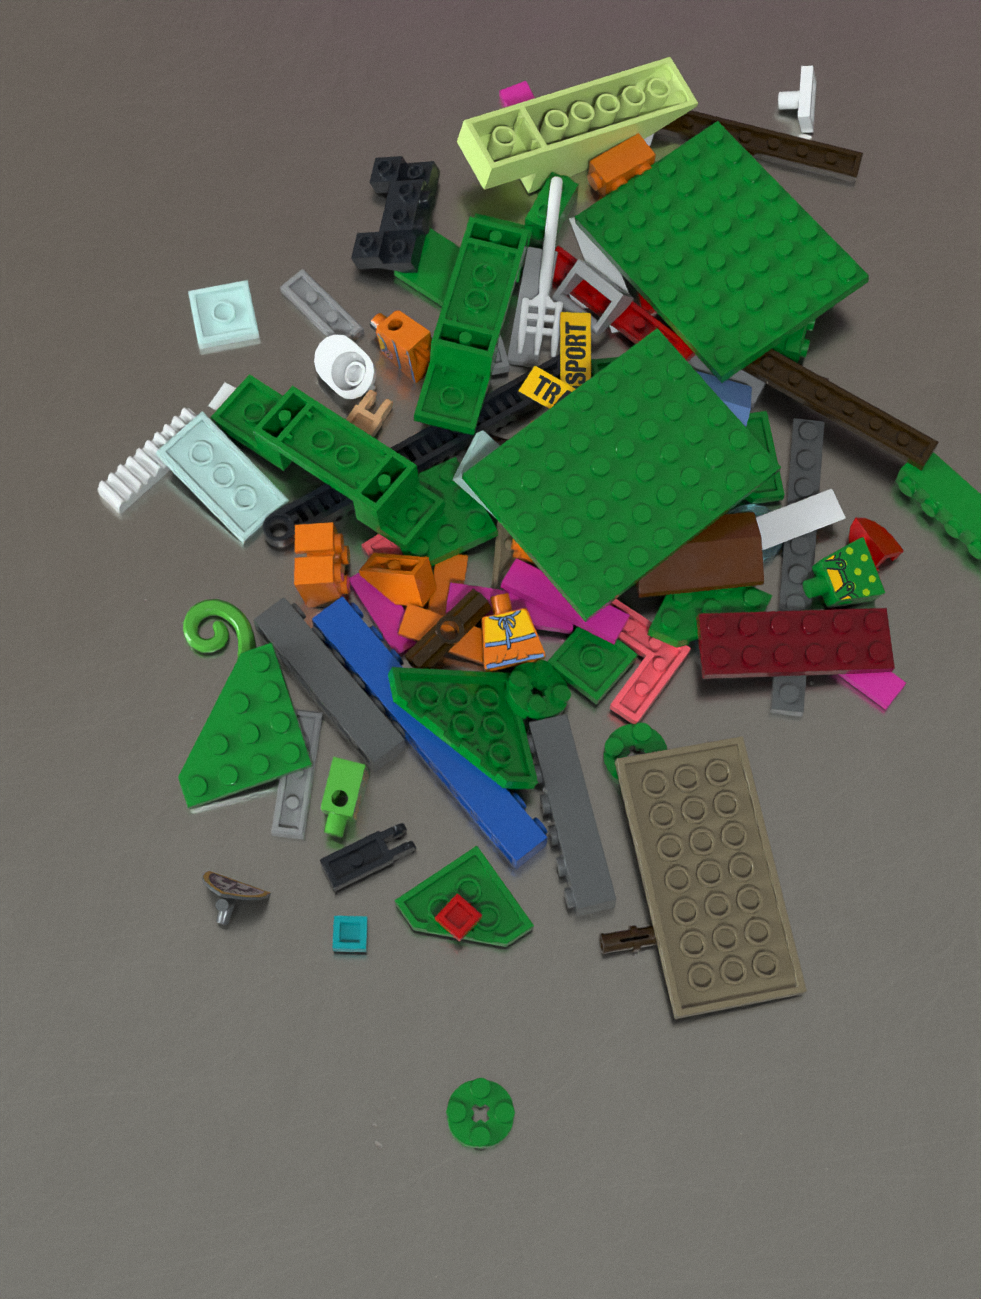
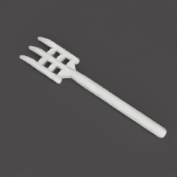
[517,176,563,357]

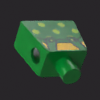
[803,537,885,608]

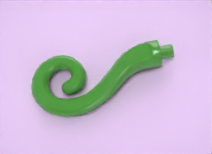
[183,599,256,660]

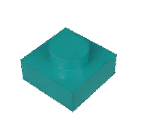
[332,916,368,952]

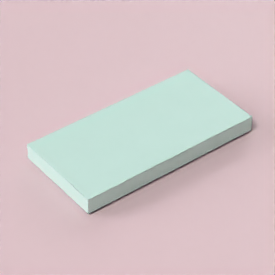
[156,411,289,544]

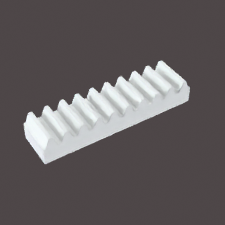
[97,407,197,515]

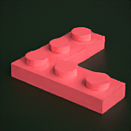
[609,599,691,724]

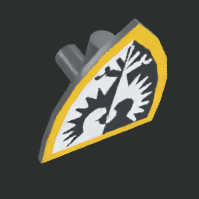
[202,871,270,925]

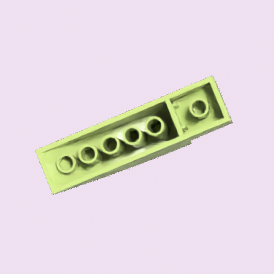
[457,57,698,193]

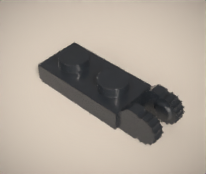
[320,823,416,892]

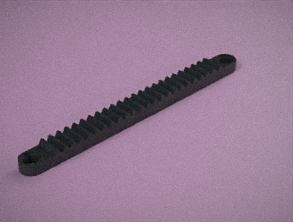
[263,354,560,547]

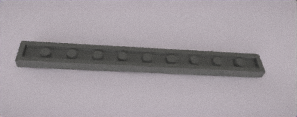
[770,418,824,717]

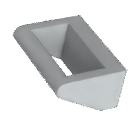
[552,259,634,336]

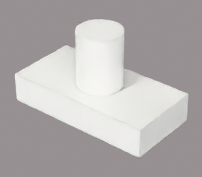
[778,66,817,133]

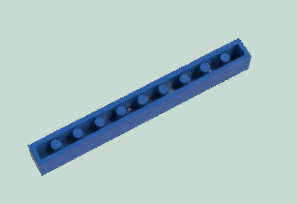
[312,596,548,870]

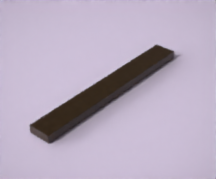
[655,110,863,183]
[742,349,939,471]

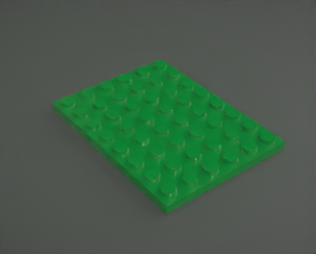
[575,121,869,383]
[462,328,781,622]

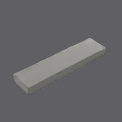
[507,247,558,368]
[271,709,323,840]

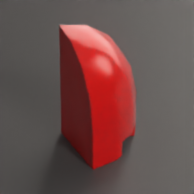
[849,517,904,572]

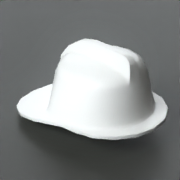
[314,334,377,399]

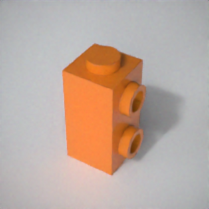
[587,133,656,197]

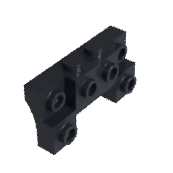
[351,156,440,273]

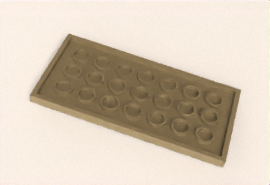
[615,736,807,1019]

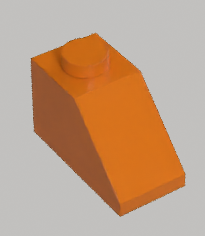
[359,553,437,607]

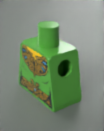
[321,757,370,838]

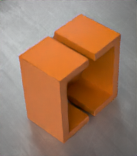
[294,522,350,608]

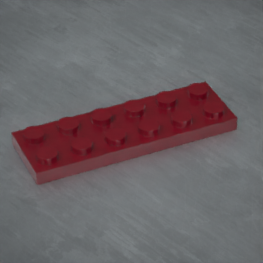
[696,608,895,679]

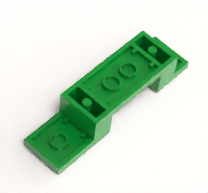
[414,213,534,435]
[210,374,446,552]

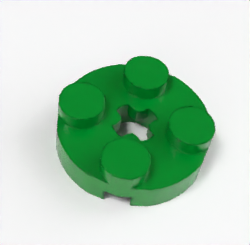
[505,660,571,721]
[603,722,668,785]
[446,1078,515,1149]

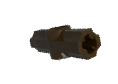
[404,588,492,669]

